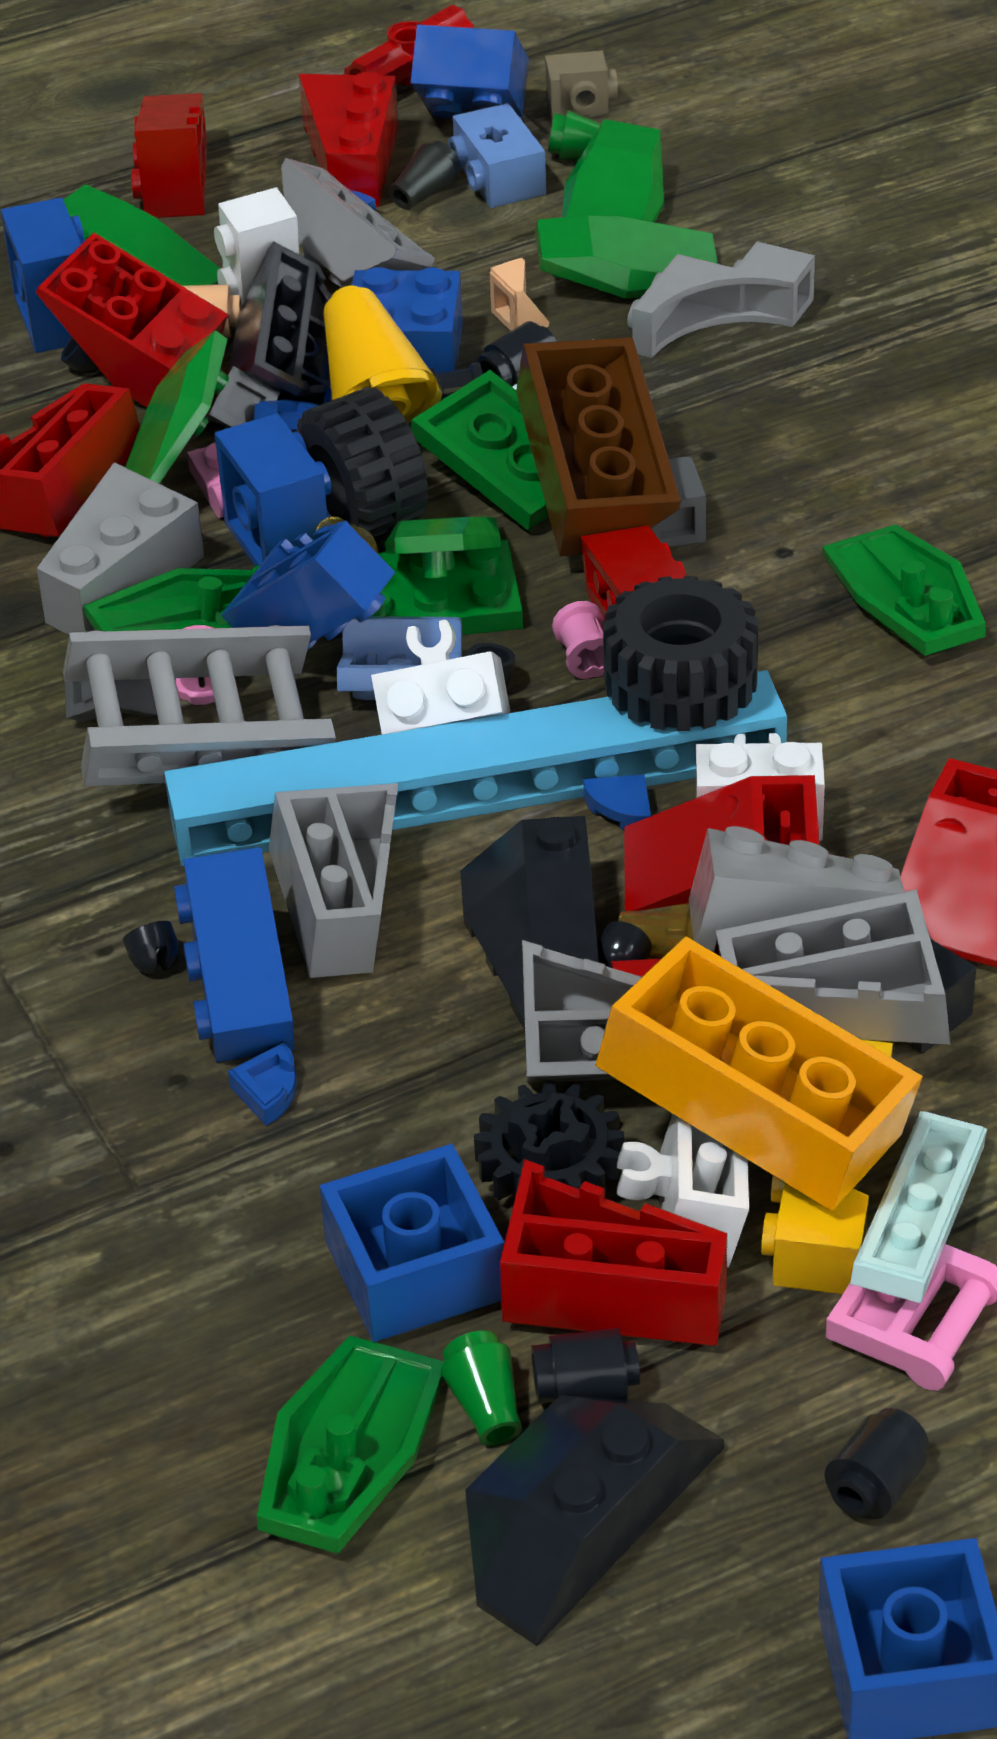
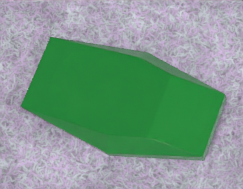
[562,119,664,223]
[63,184,221,286]
[535,216,718,298]
[125,330,229,484]
[385,517,501,578]
[822,524,986,656]
[84,565,260,632]
[257,1335,444,1554]

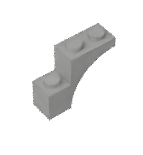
[627,241,815,358]

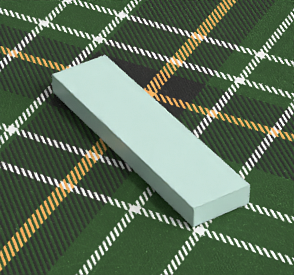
[850,1111,987,1303]

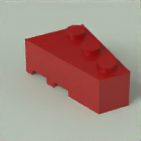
[298,72,399,207]
[131,93,207,218]
[0,383,140,537]
[581,525,687,619]
[500,1159,728,1346]

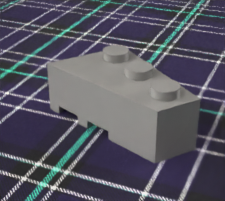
[37,462,204,635]
[269,783,398,978]
[689,826,905,952]
[716,890,951,1045]
[522,940,642,1083]

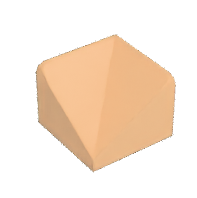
[490,258,549,331]

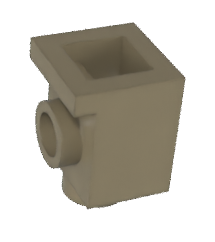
[545,50,618,123]

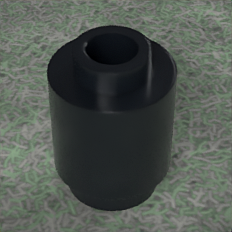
[477,321,557,387]
[531,1328,640,1404]
[825,1408,928,1519]

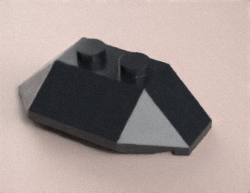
[230,241,332,403]
[465,1395,724,1646]

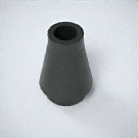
[389,141,461,210]

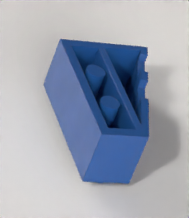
[221,520,395,651]
[174,847,295,1063]

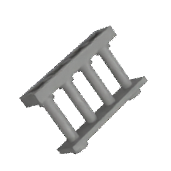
[63,625,336,786]

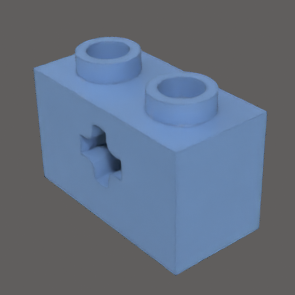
[448,103,546,208]

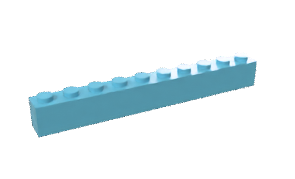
[164,670,787,866]

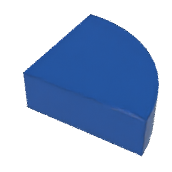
[254,399,319,430]
[583,774,651,829]
[228,1042,297,1126]

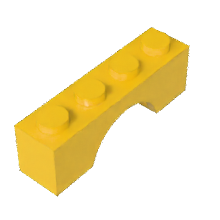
[761,1039,893,1294]

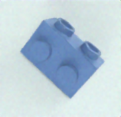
[337,616,462,700]

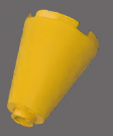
[323,286,442,423]

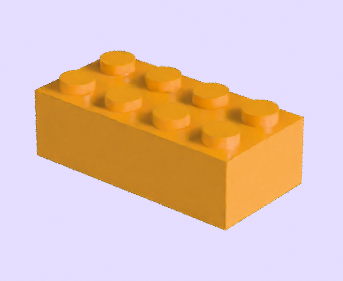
[595,936,923,1211]

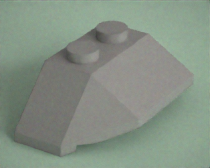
[281,158,435,287]

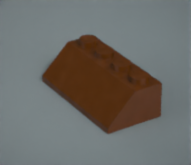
[516,337,681,556]

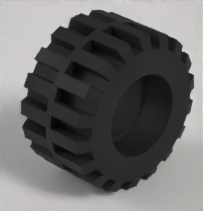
[297,387,428,541]
[603,576,759,731]

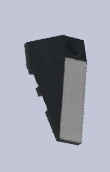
[460,816,599,1031]

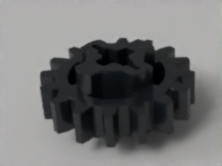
[474,1081,624,1200]

